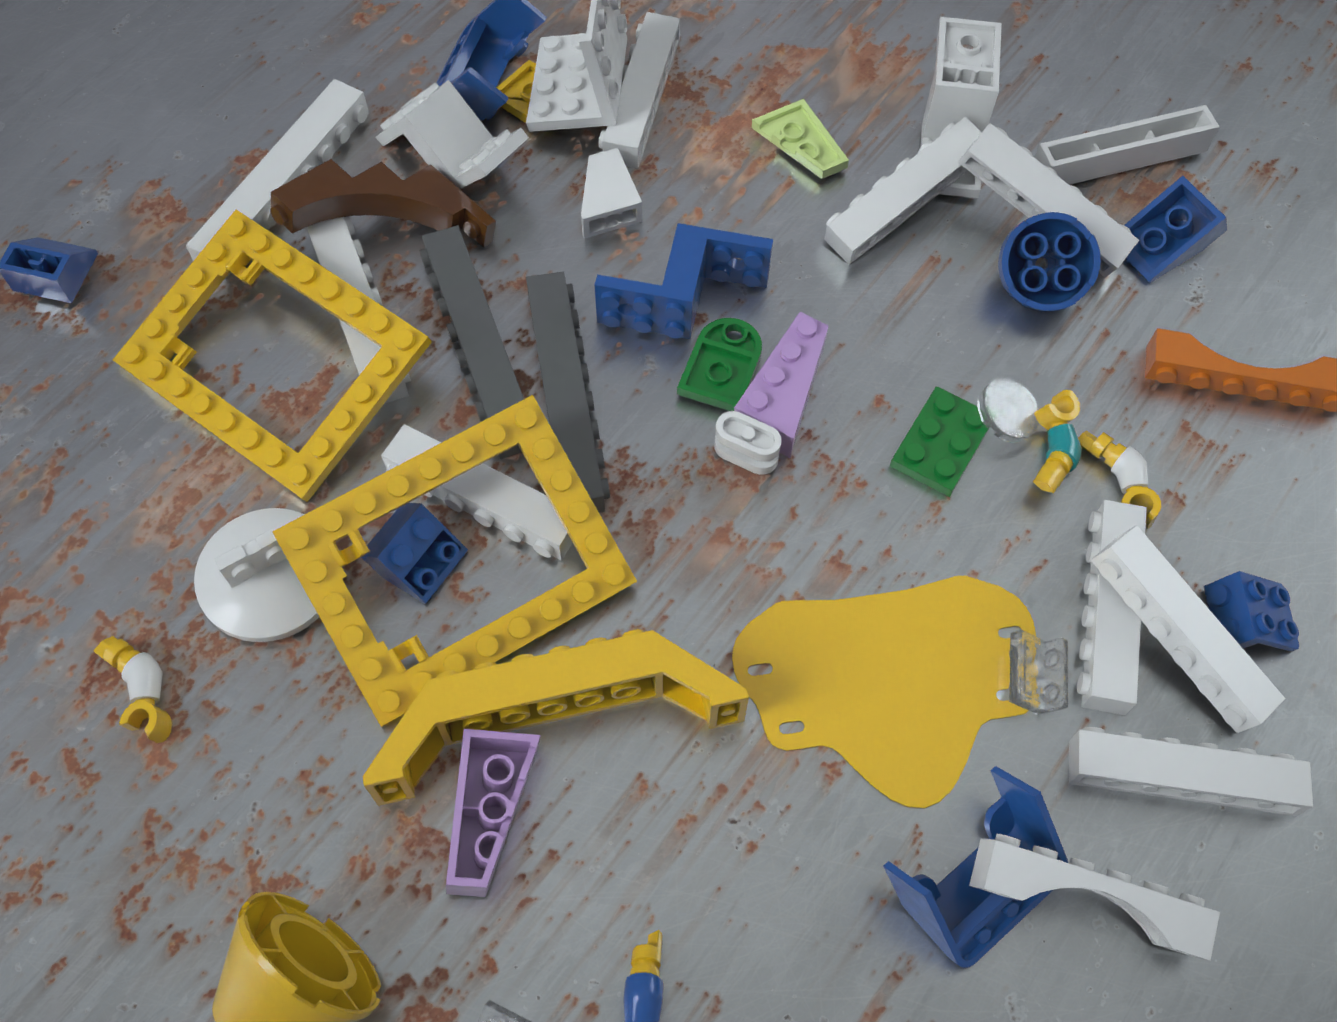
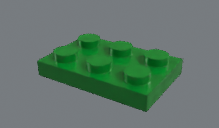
[890,386,996,497]

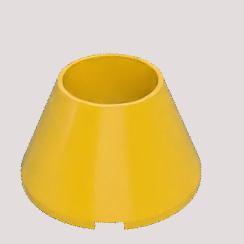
[212,892,381,1022]

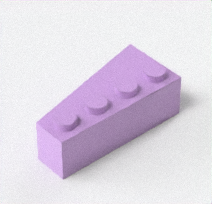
[734,312,829,458]
[446,729,541,897]

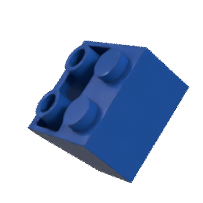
[0,237,98,303]
[361,503,468,604]

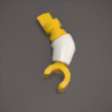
[1078,430,1161,529]
[93,636,172,743]

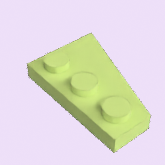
[751,99,849,179]

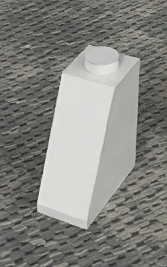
[581,148,642,239]

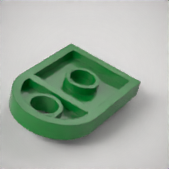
[677,318,762,411]

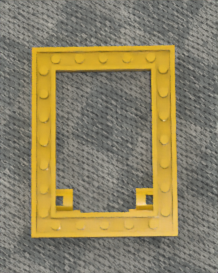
[112,209,432,502]
[272,395,637,727]

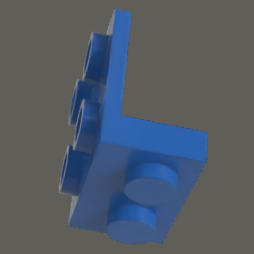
[1204,571,1299,651]

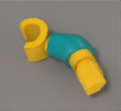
[1033,390,1082,493]

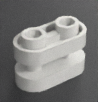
[714,411,781,475]

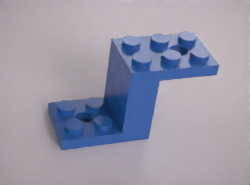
[594,223,773,339]

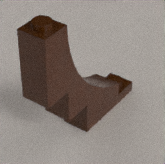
[270,159,496,248]

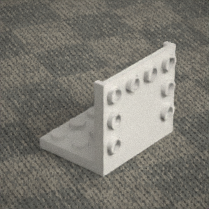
[526,0,627,132]

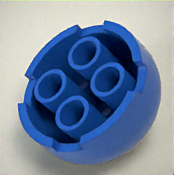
[998,212,1101,311]

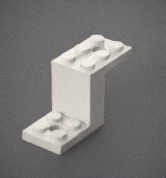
[920,16,1002,198]
[376,80,529,189]

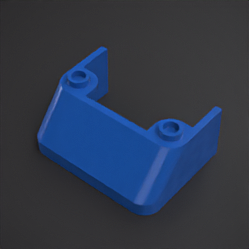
[436,0,547,121]
[883,766,1068,968]

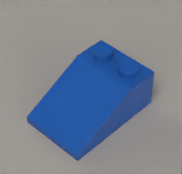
[1124,175,1227,284]

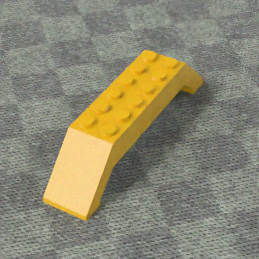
[362,629,749,806]

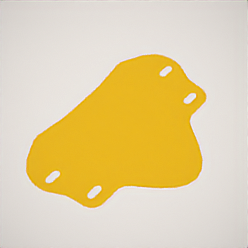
[732,576,1036,808]

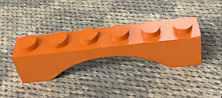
[1145,328,1337,412]

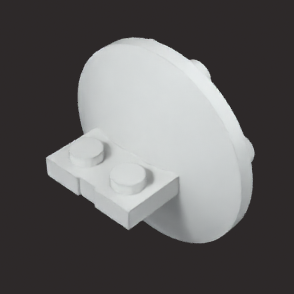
[194,508,319,642]

